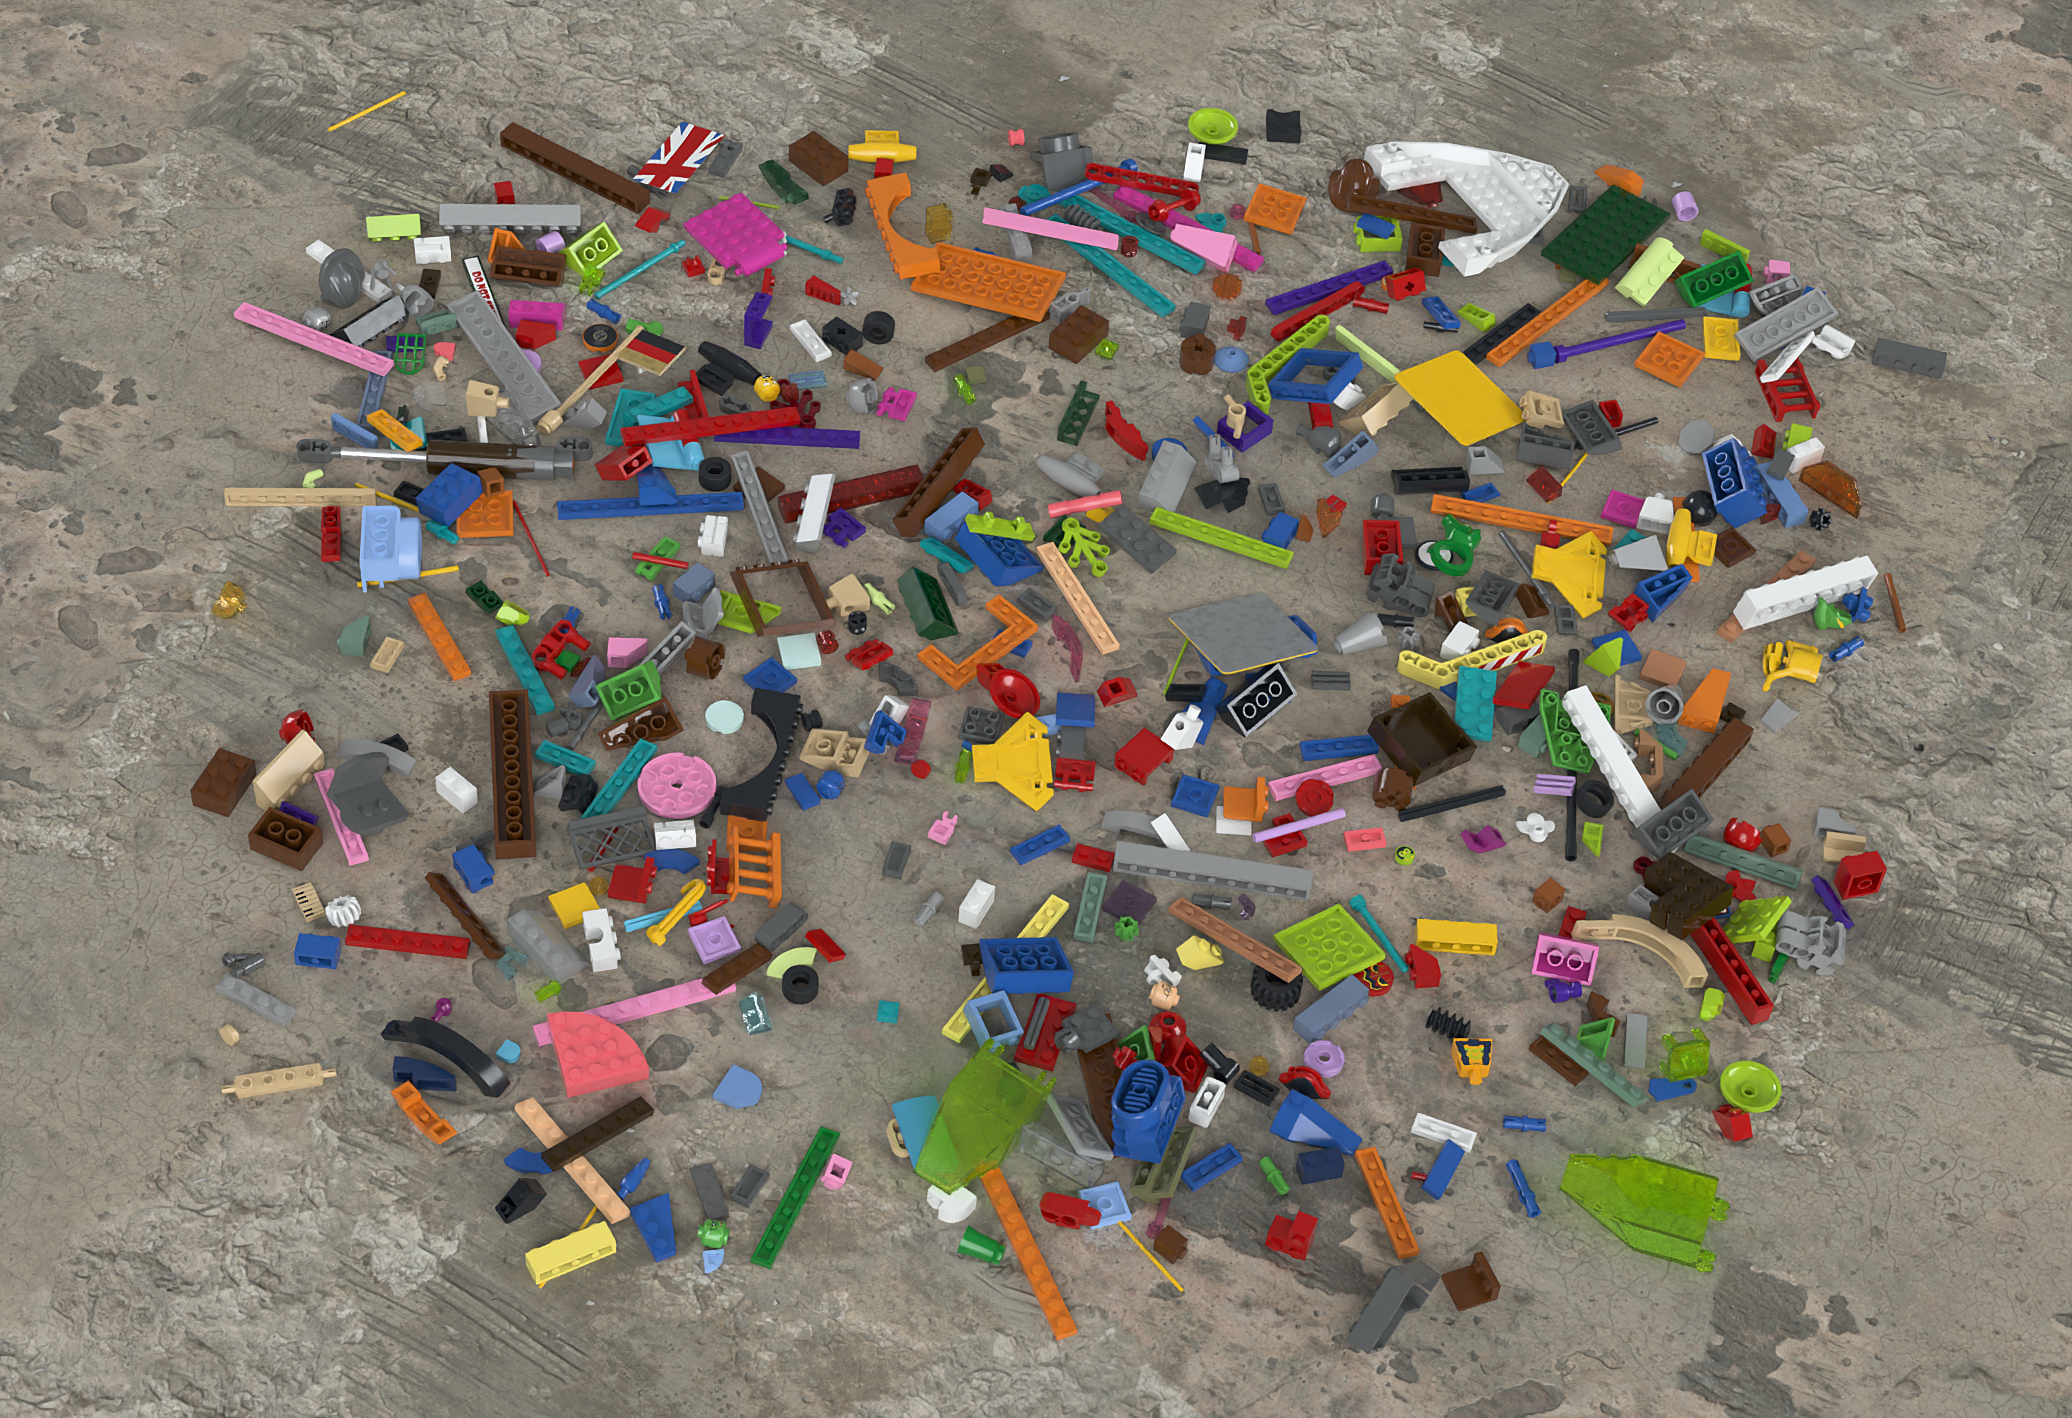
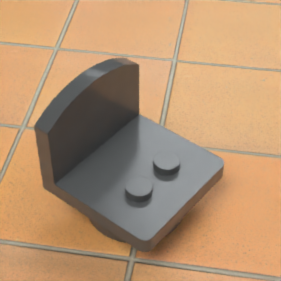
[1029,132,1095,192]
[327,752,409,836]

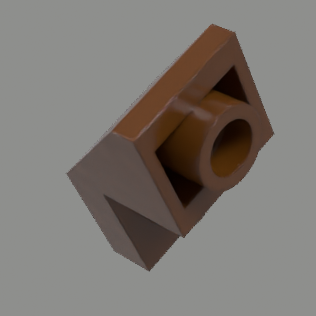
[1586,991,1621,1038]

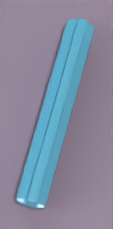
[624,900,702,932]

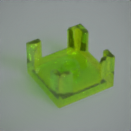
[1660,1028,1710,1083]

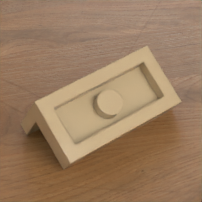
[1823,831,1866,863]

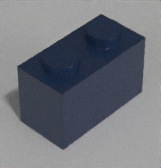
[1296,1146,1345,1185]

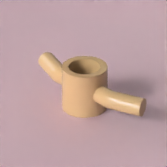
[1224,394,1246,439]

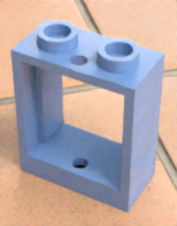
[963,990,1024,1052]

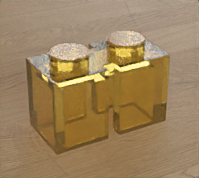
[925,203,953,244]

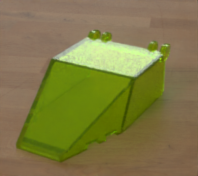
[914,1038,1057,1195]
[1560,1154,1730,1273]

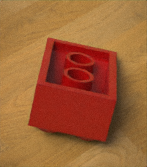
[1362,520,1404,575]

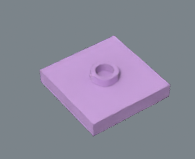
[687,916,741,965]

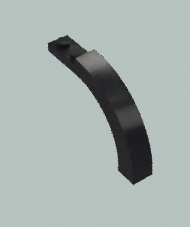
[380,1016,511,1098]

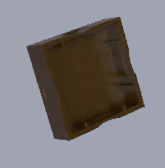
[1367,692,1477,786]

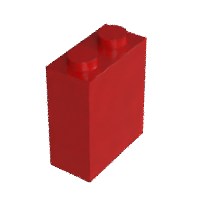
[594,446,653,481]

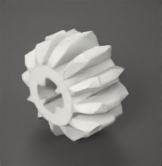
[325,895,361,927]

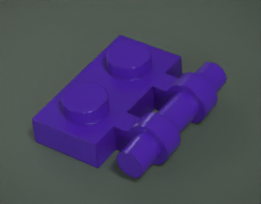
[822,508,866,548]

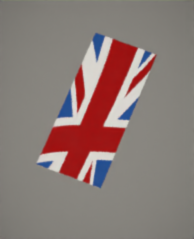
[633,122,725,193]

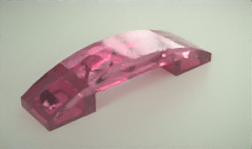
[1051,615,1083,683]
[894,698,931,765]

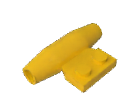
[848,130,916,163]
[1666,508,1717,569]

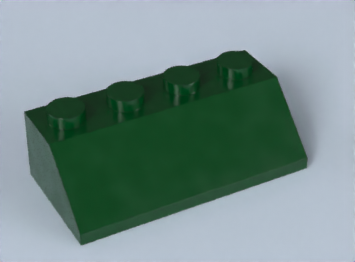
[897,566,959,640]

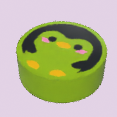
[1395,846,1415,865]

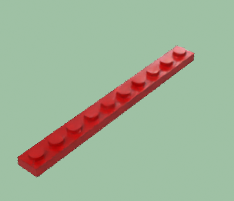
[620,407,801,447]

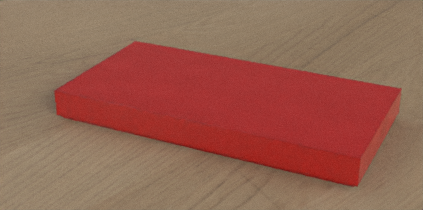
[1493,661,1555,710]

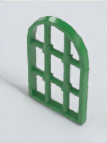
[394,333,427,375]

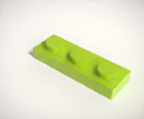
[1699,229,1750,263]

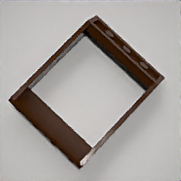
[730,559,835,637]

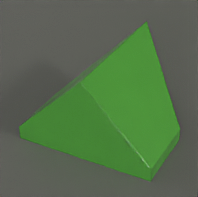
[1577,1017,1615,1061]

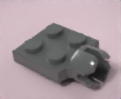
[1054,1004,1119,1054]

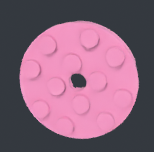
[638,753,716,819]

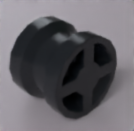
[848,611,867,635]
[801,709,823,732]

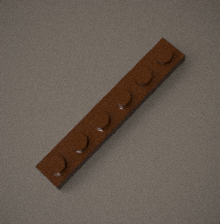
[425,872,507,960]

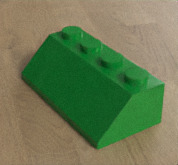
[1673,250,1754,308]

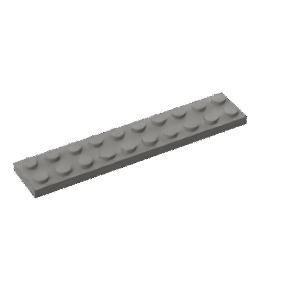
[447,290,561,424]

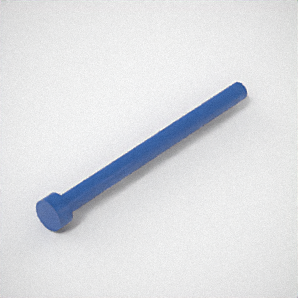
[1020,158,1138,216]

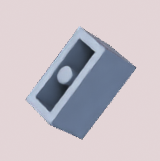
[673,562,715,603]

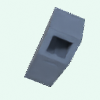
[568,655,606,709]

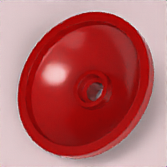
[989,669,1040,719]

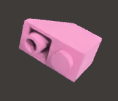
[607,637,648,668]

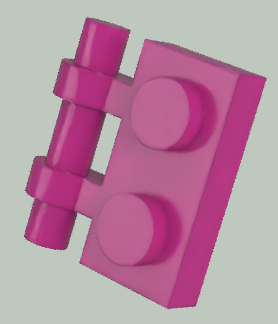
[876,387,917,422]

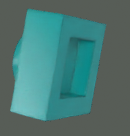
[877,1000,900,1024]

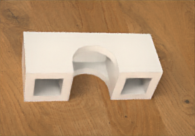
[582,908,621,972]

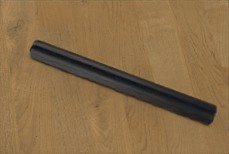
[1398,785,1506,822]

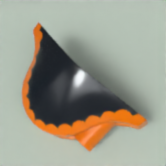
[1485,618,1529,643]

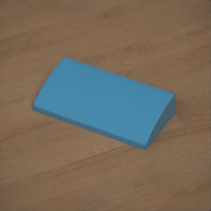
[892,1095,959,1175]

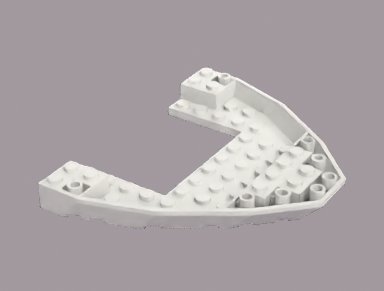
[1364,141,1569,276]

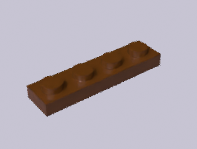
[701,943,772,995]

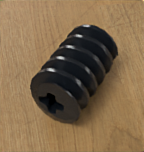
[1425,1006,1471,1039]

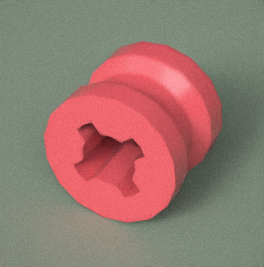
[1008,129,1024,147]

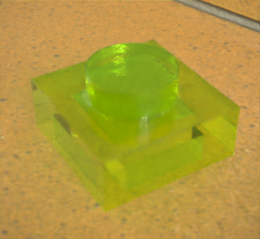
[1095,338,1119,360]

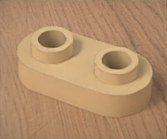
[886,1119,909,1158]

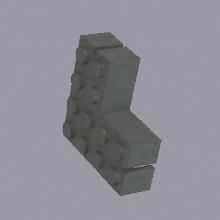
[1347,1261,1441,1354]

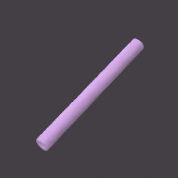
[1252,808,1346,843]

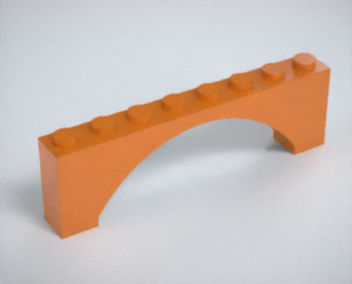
[864,172,940,280]

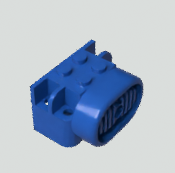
[1111,1060,1186,1164]

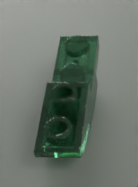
[758,160,809,205]

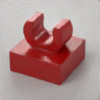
[682,255,705,278]

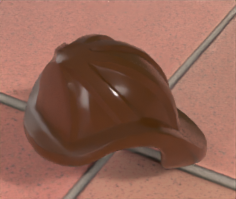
[1328,158,1380,213]

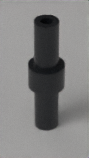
[1423,321,1459,333]

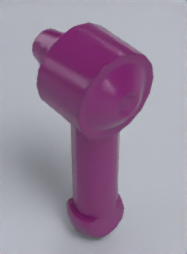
[430,998,452,1023]

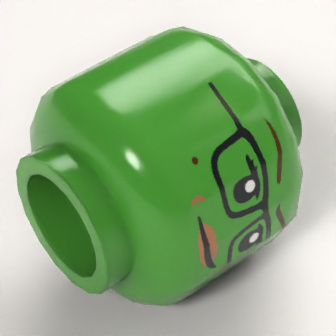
[697,1219,730,1249]

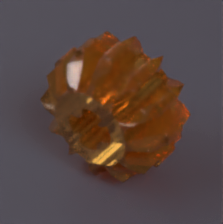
[1213,272,1242,301]

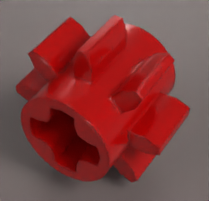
[1112,1046,1139,1070]

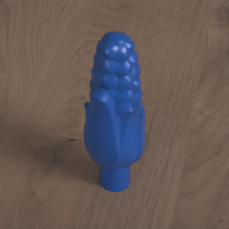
[617,1158,650,1200]

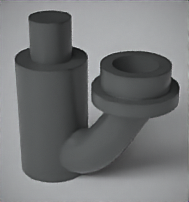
[221,952,266,977]

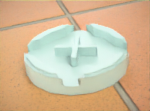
[705,700,744,734]

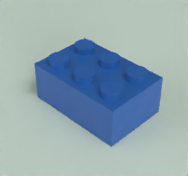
[415,463,484,527]

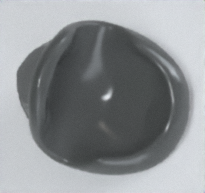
[318,248,365,308]

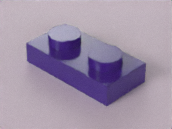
[279,801,319,826]

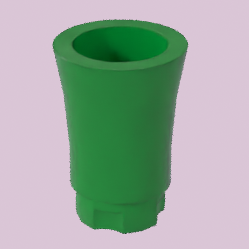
[957,1225,1007,1266]

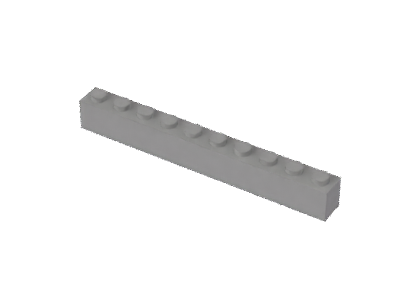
[1113,841,1313,901]

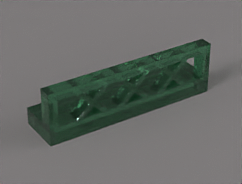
[1057,380,1100,446]

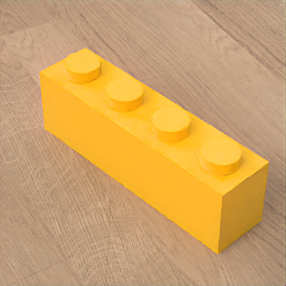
[1415,919,1498,956]

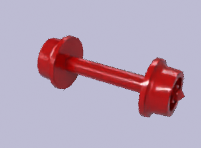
[1148,189,1201,222]

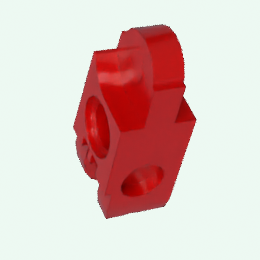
[1039,1192,1102,1230]

